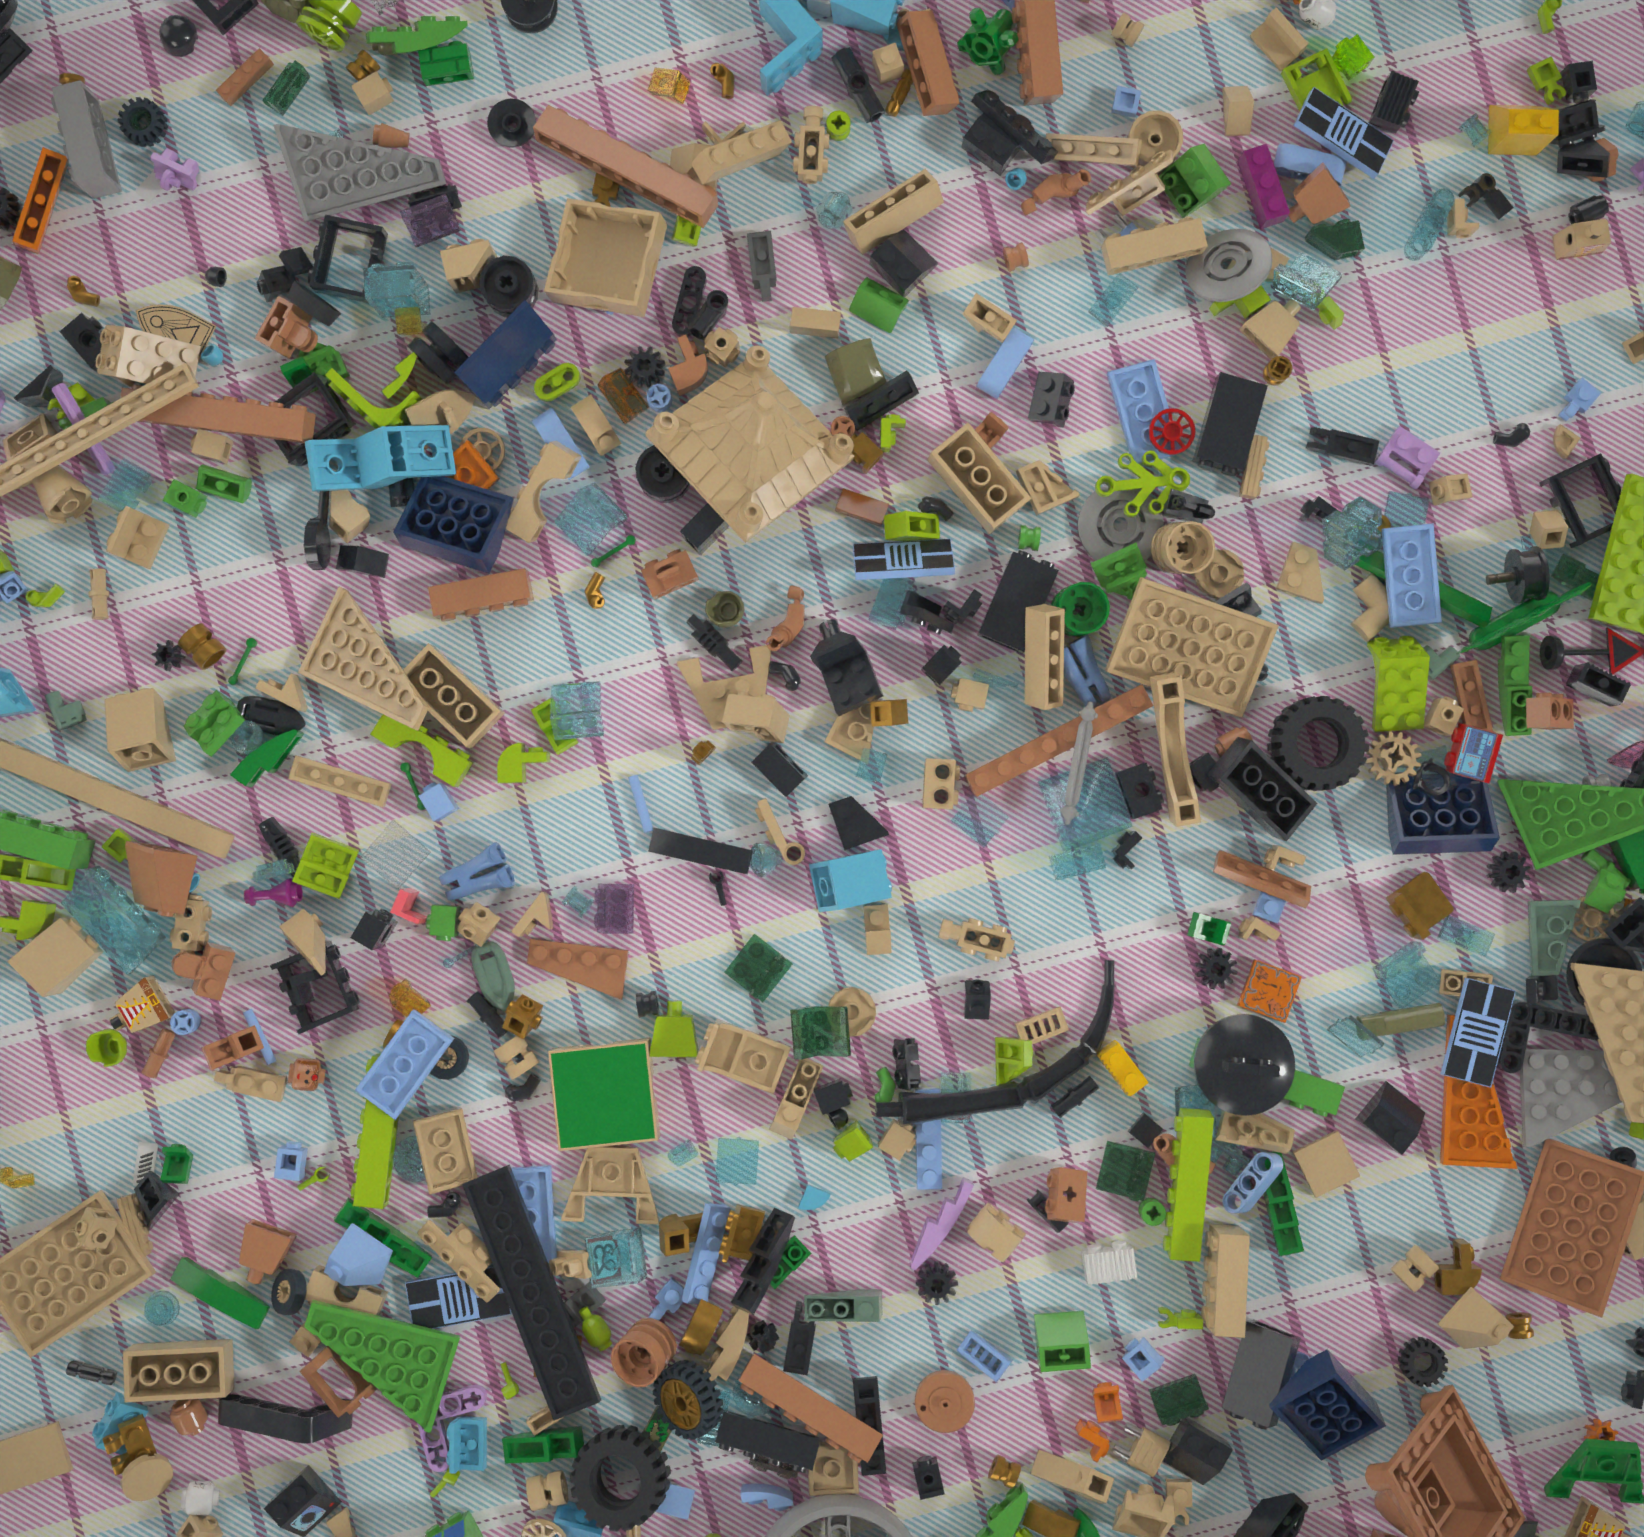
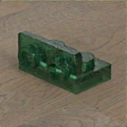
[263,60,310,116]
[1148,1374,1209,1426]

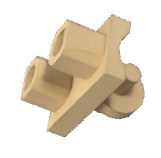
[549,1249,592,1279]

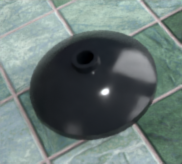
[1566,938,1642,1007]

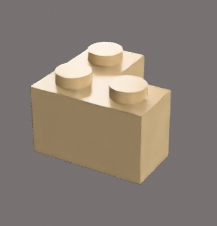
[722,692,790,743]

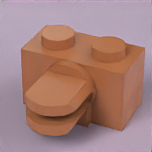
[254,296,318,359]
[641,549,699,600]
[171,942,236,1001]

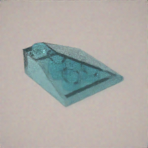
[1038,757,1133,851]

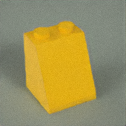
[1488,105,1559,156]

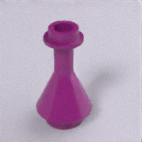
[244,878,303,907]

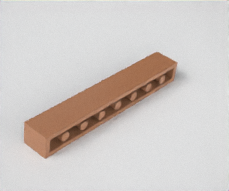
[533,105,718,228]
[120,384,316,443]
[964,684,1154,797]

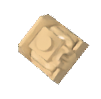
[1112,1484,1174,1537]

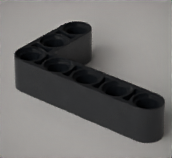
[1496,1000,1599,1073]
[218,1394,353,1444]

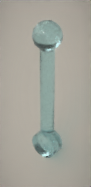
[443,939,489,968]

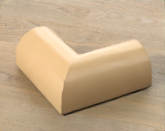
[1351,573,1389,642]

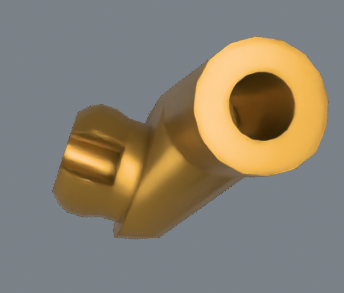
[710,63,735,99]
[585,572,605,609]

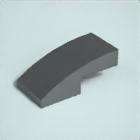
[564,1281,606,1328]

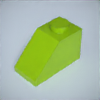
[884,511,940,541]
[833,1120,873,1162]

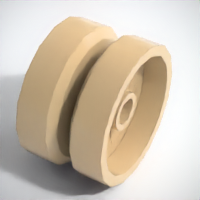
[1127,110,1183,175]

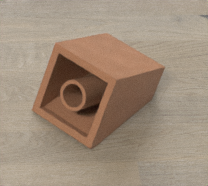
[125,841,197,917]

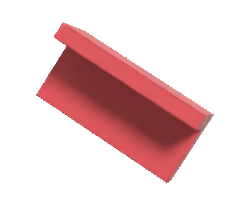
[390,888,427,924]

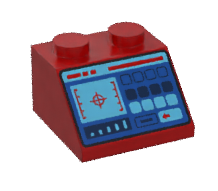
[1444,723,1503,783]

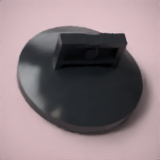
[0,0,33,84]
[1194,1014,1295,1116]

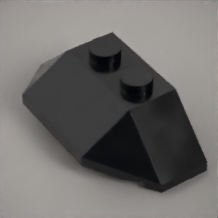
[1234,1493,1309,1537]

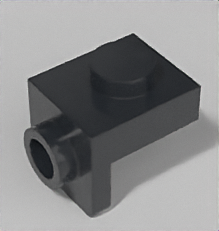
[1111,831,1142,870]
[964,979,991,1020]
[1621,1369,1644,1410]

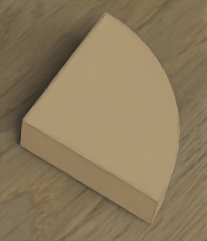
[1553,424,1581,459]

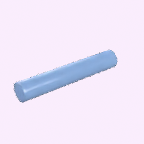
[628,775,653,833]
[243,1009,277,1065]

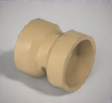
[1111,12,1145,47]

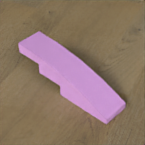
[910,1177,974,1270]

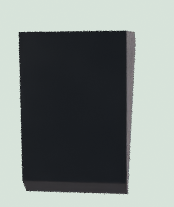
[1557,138,1610,178]
[336,545,389,578]

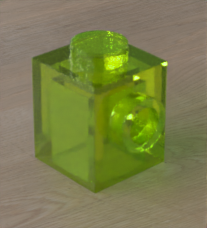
[1332,34,1375,81]

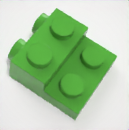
[183,690,245,757]

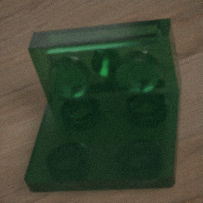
[790,1006,851,1060]

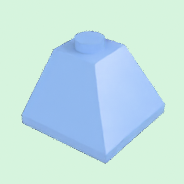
[324,1223,393,1286]

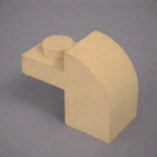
[570,395,622,456]

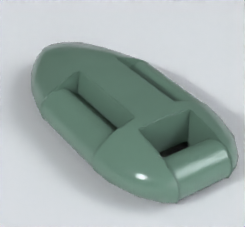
[471,941,515,1011]

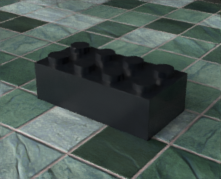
[1207,737,1318,842]

